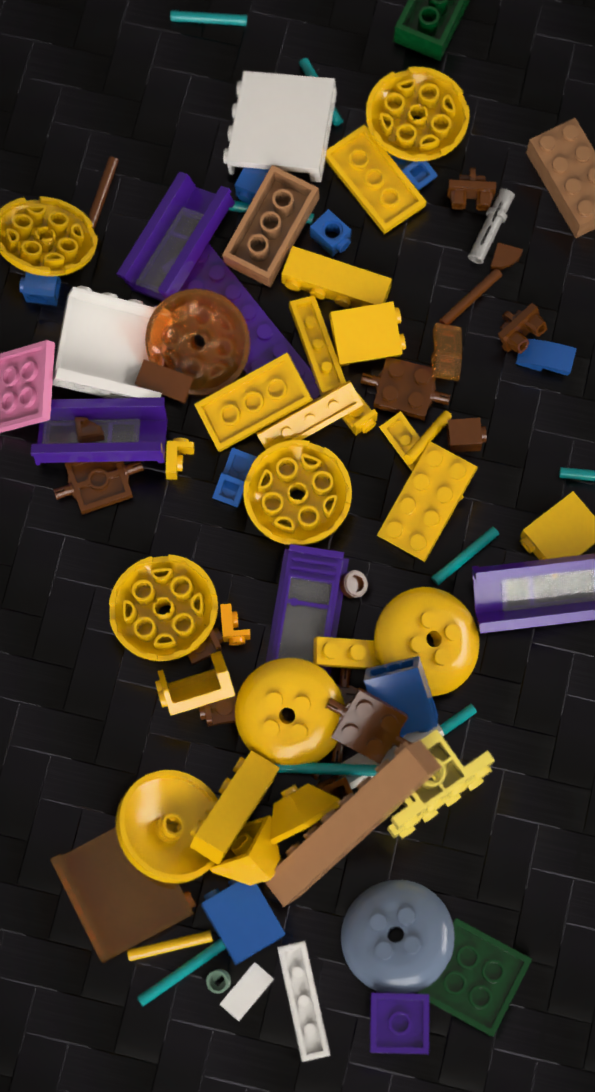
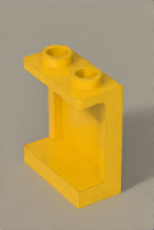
[329,301,406,367]
[520,491,595,577]
[155,651,235,716]

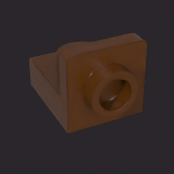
[187,627,224,666]
[199,692,237,727]

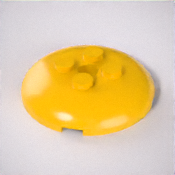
[366,67,469,162]
[0,196,97,277]
[243,440,352,546]
[109,554,218,661]
[374,587,479,697]
[235,657,345,765]

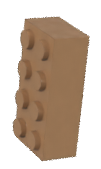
[526,118,595,238]
[222,165,319,287]

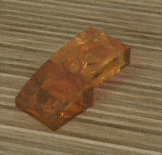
[431,323,462,381]

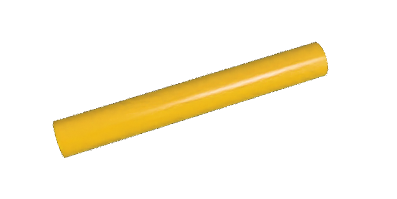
[403,411,452,464]
[127,930,213,961]

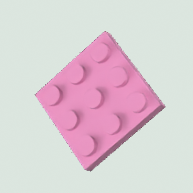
[0,340,55,433]

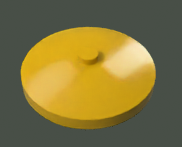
[116,770,218,883]

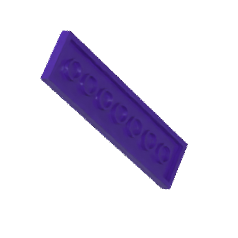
[162,243,321,419]

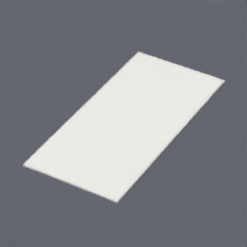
[220,962,274,1021]

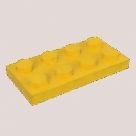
[325,124,426,234]
[194,353,313,452]
[377,441,478,562]

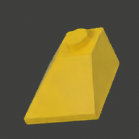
[270,784,341,845]
[210,815,280,885]

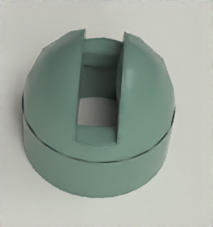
[206,969,231,994]

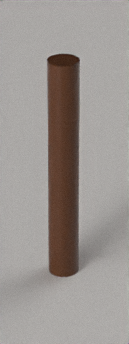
[88,157,119,230]
[439,268,502,327]

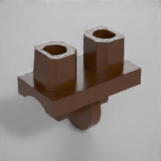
[447,167,496,211]
[498,303,547,354]

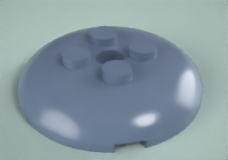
[341,880,455,994]

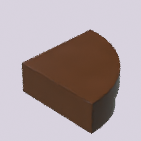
[490,242,523,270]
[75,417,105,443]

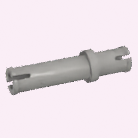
[468,188,515,264]

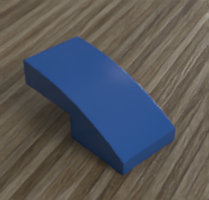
[387,152,438,191]
[515,339,577,376]
[212,448,257,507]

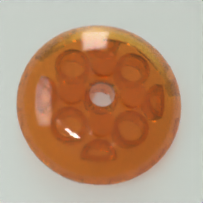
[145,288,251,395]

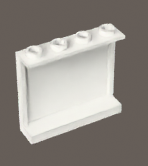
[223,71,337,182]
[53,286,176,398]

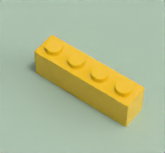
[282,246,392,308]
[190,750,280,865]

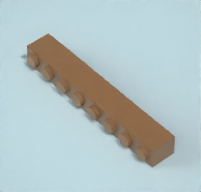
[265,740,442,907]

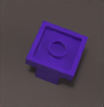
[370,993,429,1054]

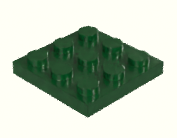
[417,918,532,1037]

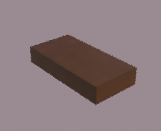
[135,359,194,403]

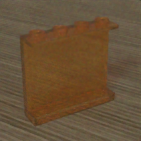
[50,828,196,963]

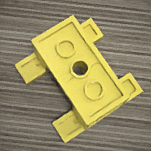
[387,729,494,839]

